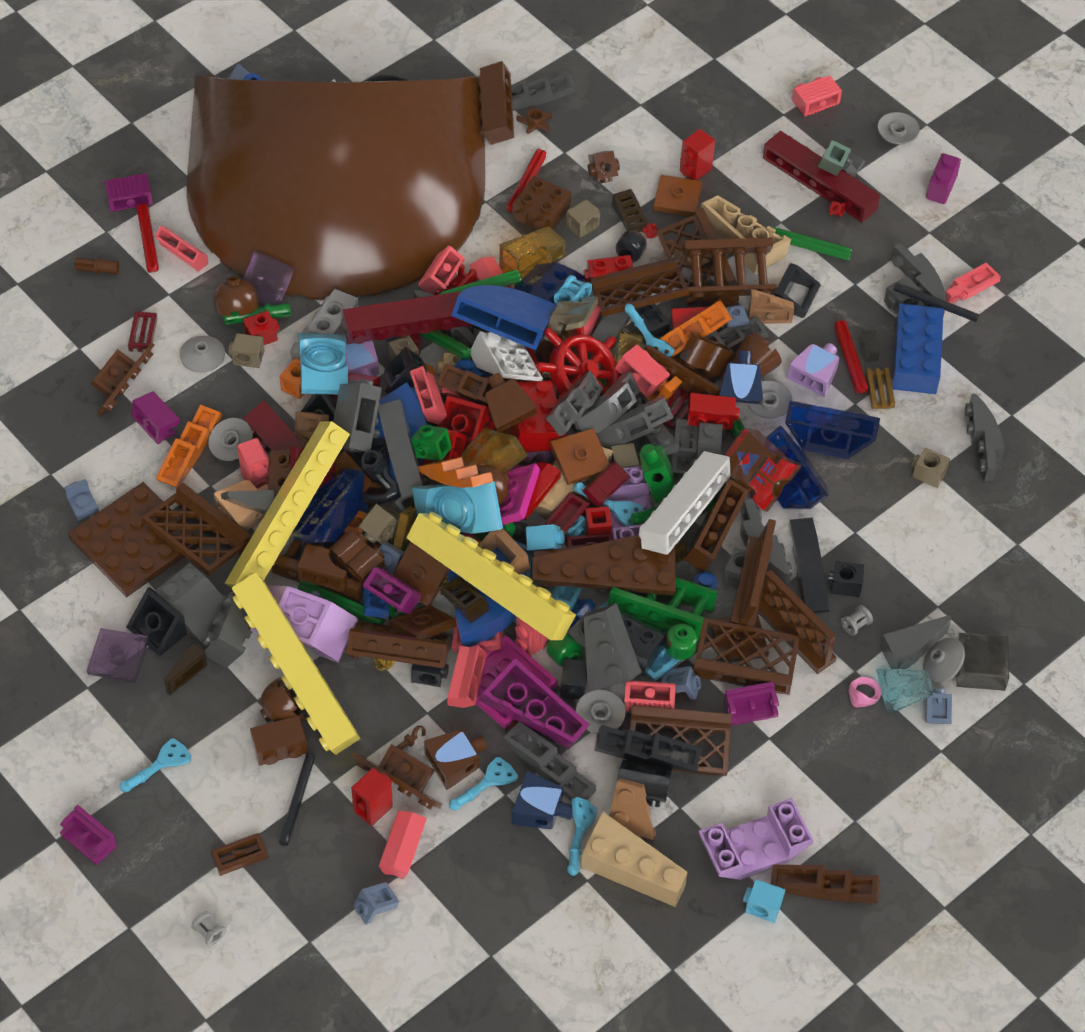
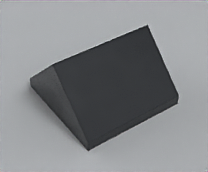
[126,587,187,656]

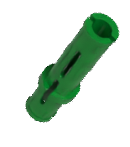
[223,303,291,325]

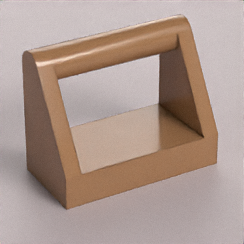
[478,528,530,575]

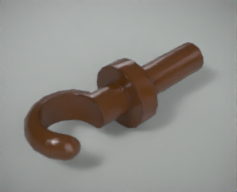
[396,725,426,750]

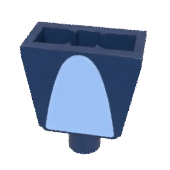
[719,351,763,405]
[512,771,573,829]

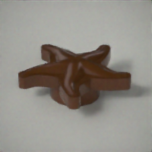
[516,106,552,134]
[701,296,739,308]

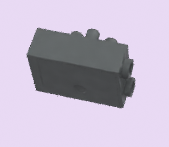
[333,379,382,453]

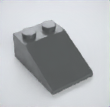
[155,563,225,648]

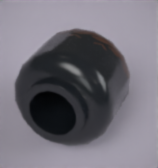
[615,230,647,262]

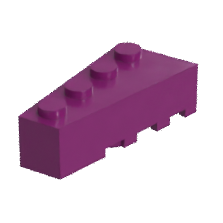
[479,658,590,749]

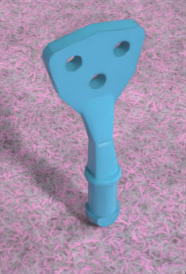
[624,304,675,357]
[573,482,643,527]
[119,738,191,792]
[449,757,518,811]
[567,797,597,876]

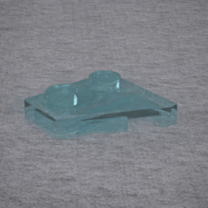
[876,668,934,714]

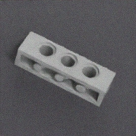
[290,289,359,360]

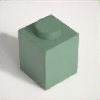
[818,140,851,176]

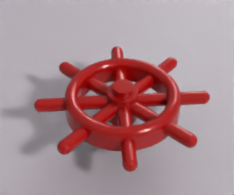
[536,327,626,414]

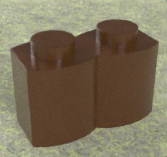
[680,333,735,377]
[329,530,385,585]

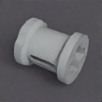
[841,605,873,636]
[191,911,226,946]

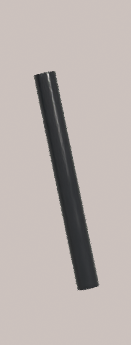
[893,282,980,322]
[279,753,316,846]

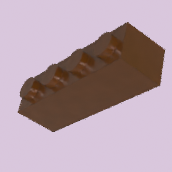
[478,61,514,145]
[683,478,749,572]

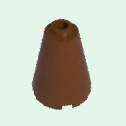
[721,332,782,386]

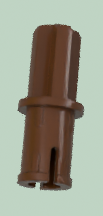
[74,257,119,275]

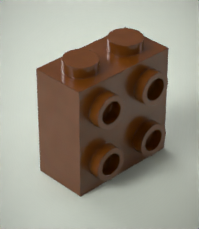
[513,176,571,234]

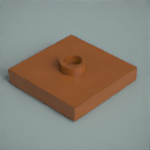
[653,175,703,217]
[550,428,610,485]

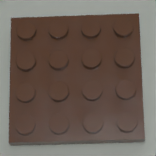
[68,482,199,598]

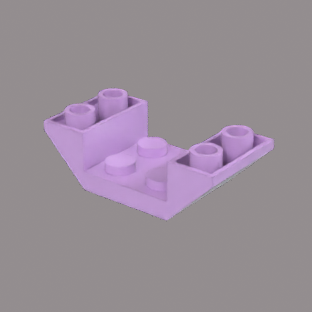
[602,466,652,540]
[250,586,358,663]
[698,798,814,880]

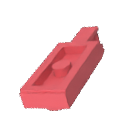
[946,263,1001,303]

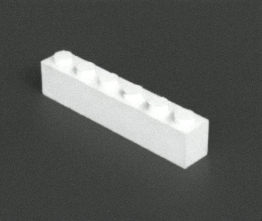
[639,451,731,555]

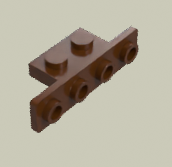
[91,342,154,416]
[644,345,721,396]
[352,744,443,810]

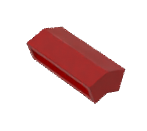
[524,462,561,520]

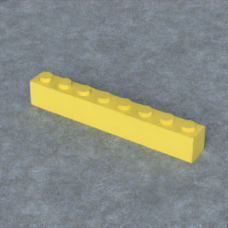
[225,421,350,588]
[406,512,576,640]
[232,572,361,755]

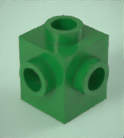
[411,425,452,461]

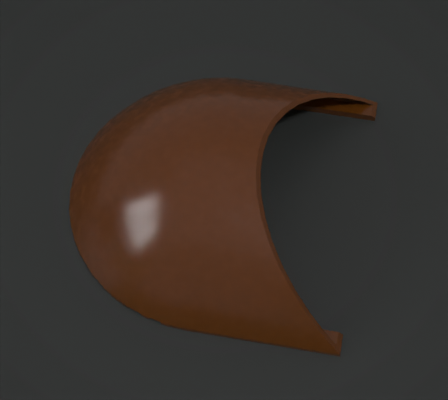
[187,75,485,300]

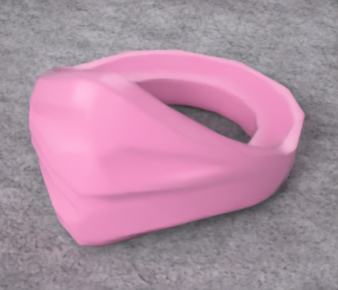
[848,677,882,708]

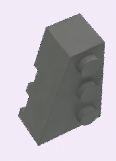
[584,603,642,692]

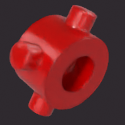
[829,201,846,217]
[642,223,660,239]

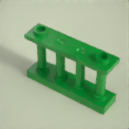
[607,577,718,642]

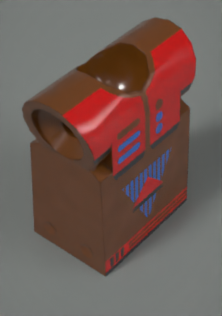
[723,428,802,512]

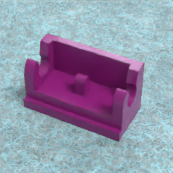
[131,391,180,445]
[723,682,779,726]
[60,805,117,866]

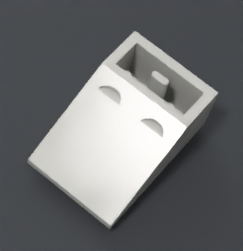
[469,332,543,381]

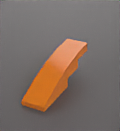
[643,300,732,358]
[155,404,223,488]
[418,457,493,488]

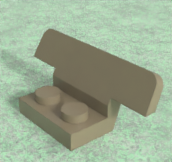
[544,296,598,341]

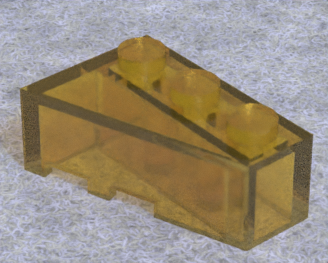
[499,226,566,288]
[459,428,528,473]

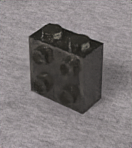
[954,633,1010,691]

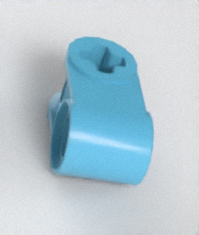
[554,275,592,305]

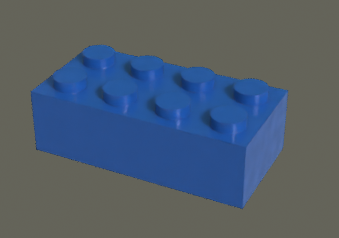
[892,303,944,394]

